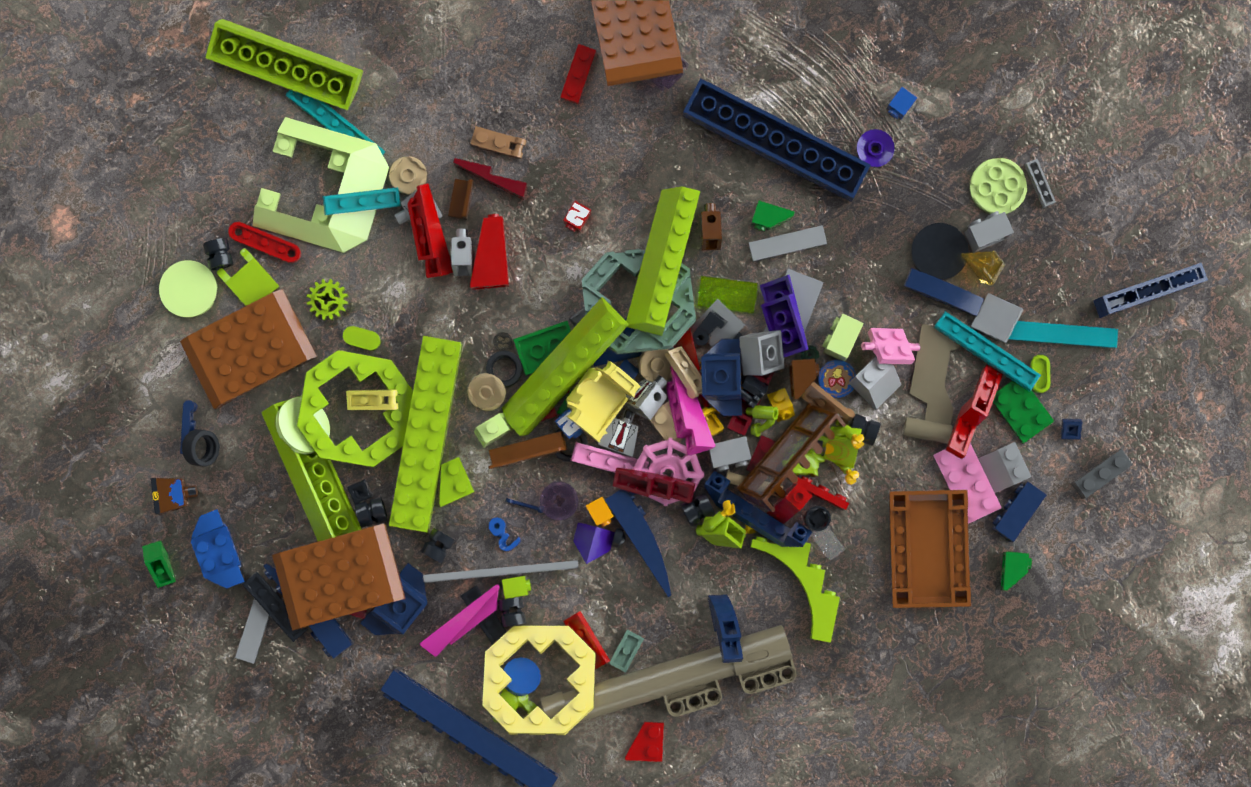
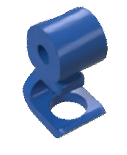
[489,517,521,552]

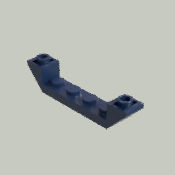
[704,471,813,547]

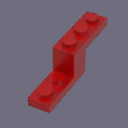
[946,365,1003,459]

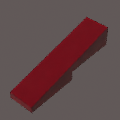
[453,158,527,200]

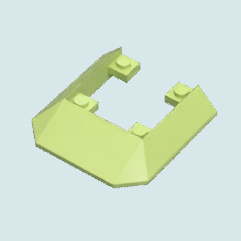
[252,117,389,253]

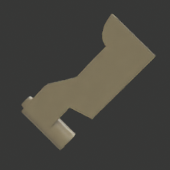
[903,324,960,444]

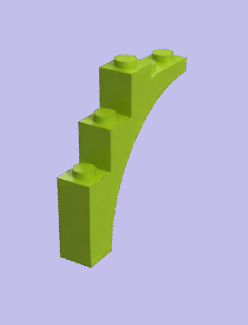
[750,537,840,643]

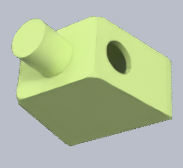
[474,413,514,448]

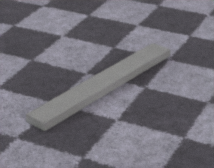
[423,560,579,583]

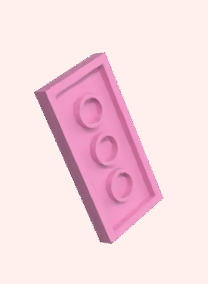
[933,443,1002,524]

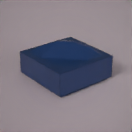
[1060,419,1083,440]

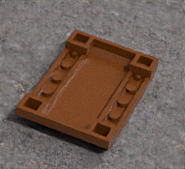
[590,0,683,86]
[180,289,317,410]
[889,490,971,608]
[272,523,405,630]

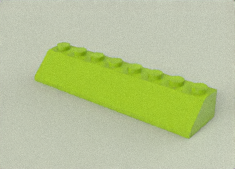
[205,19,363,110]
[626,186,700,336]
[502,297,629,436]
[261,395,361,542]

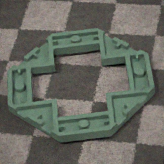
[582,249,696,354]

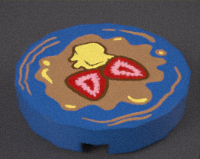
[818,360,856,398]

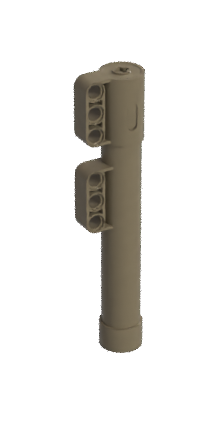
[541,625,796,722]

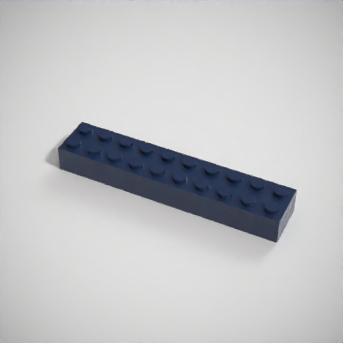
[683,78,871,202]
[381,669,559,787]

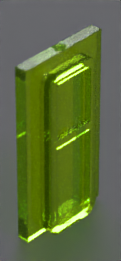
[697,276,758,314]

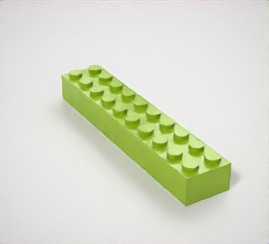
[389,336,463,533]

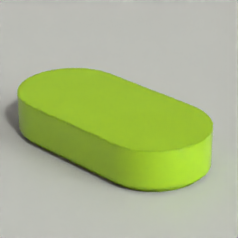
[343,326,381,351]
[1030,355,1051,393]

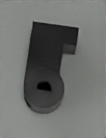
[693,310,728,346]

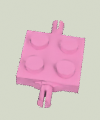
[861,328,920,364]

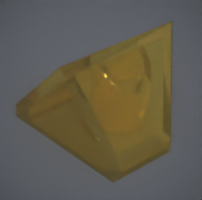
[961,250,1006,285]

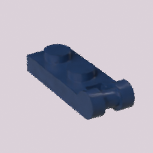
[180,400,198,455]

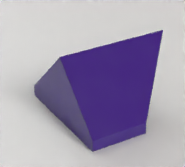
[573,522,615,564]

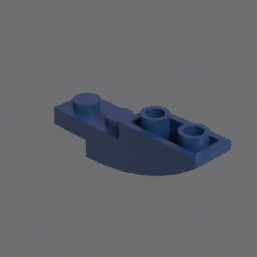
[708,594,743,663]

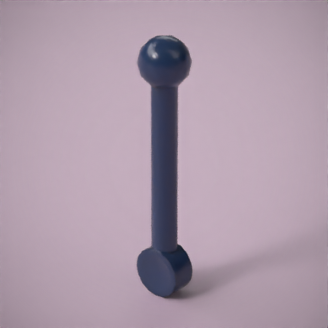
[505,498,545,513]

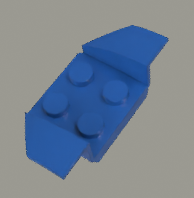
[191,509,245,588]

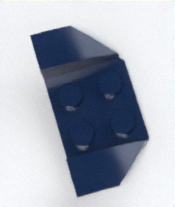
[701,339,742,416]
[360,563,427,635]

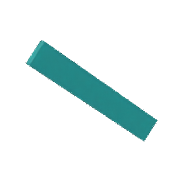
[286,89,386,155]
[934,311,1041,392]
[1008,321,1118,348]

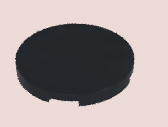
[911,223,969,280]

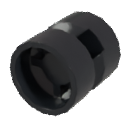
[203,238,234,271]
[850,414,881,446]
[680,493,715,527]
[355,497,388,528]
[804,506,831,532]
[420,528,455,564]
[498,596,527,627]

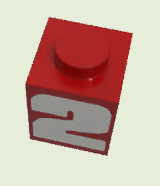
[563,201,591,233]

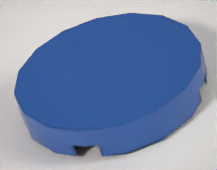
[503,657,541,696]

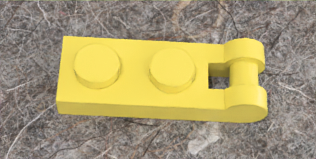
[346,389,398,410]

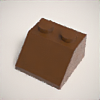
[789,359,819,402]

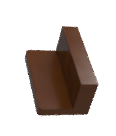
[448,179,474,220]

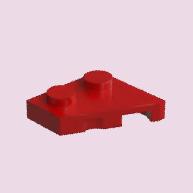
[625,721,664,762]

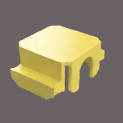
[566,361,641,443]

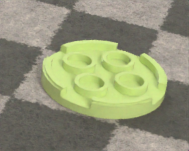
[970,158,1027,214]
[159,260,218,318]
[276,397,330,454]

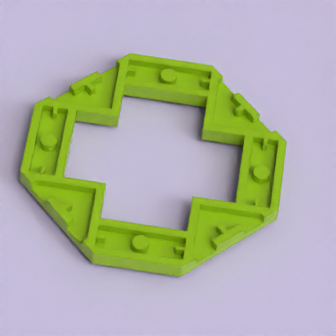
[296,350,413,467]

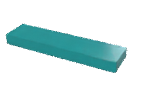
[322,187,401,215]

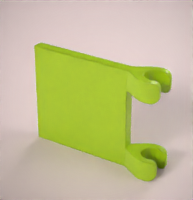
[217,248,280,306]

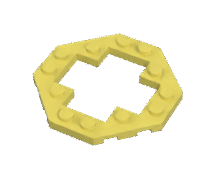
[482,626,596,735]

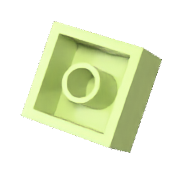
[822,314,864,361]

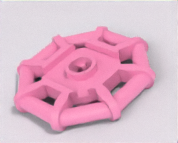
[632,438,704,506]

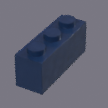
[992,481,1046,542]

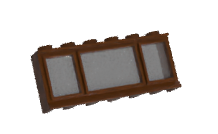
[737,403,847,512]

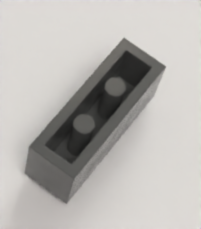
[1071,449,1133,499]

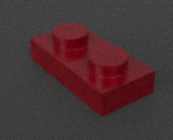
[746,435,776,472]

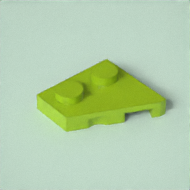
[439,457,475,507]

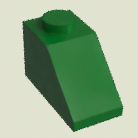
[751,200,795,232]
[142,540,176,588]
[1000,552,1032,591]

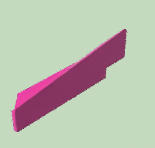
[666,366,715,456]
[419,584,500,657]

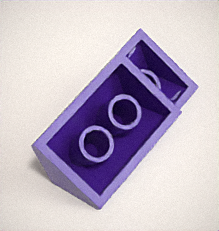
[759,275,808,358]

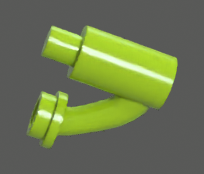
[746,405,779,437]

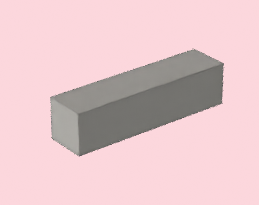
[1024,159,1056,208]

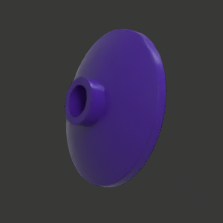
[857,129,895,167]

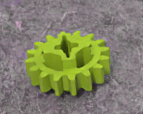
[307,279,349,320]

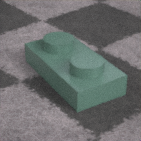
[609,629,644,673]

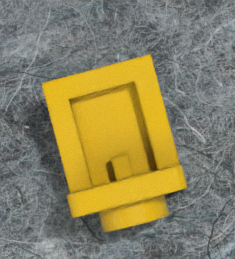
[767,388,795,422]
[702,407,725,437]

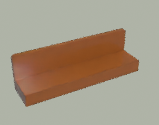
[488,431,567,469]

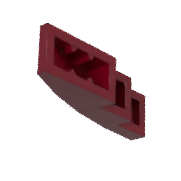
[613,468,696,503]

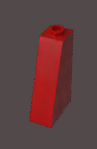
[470,214,510,290]
[767,483,812,524]

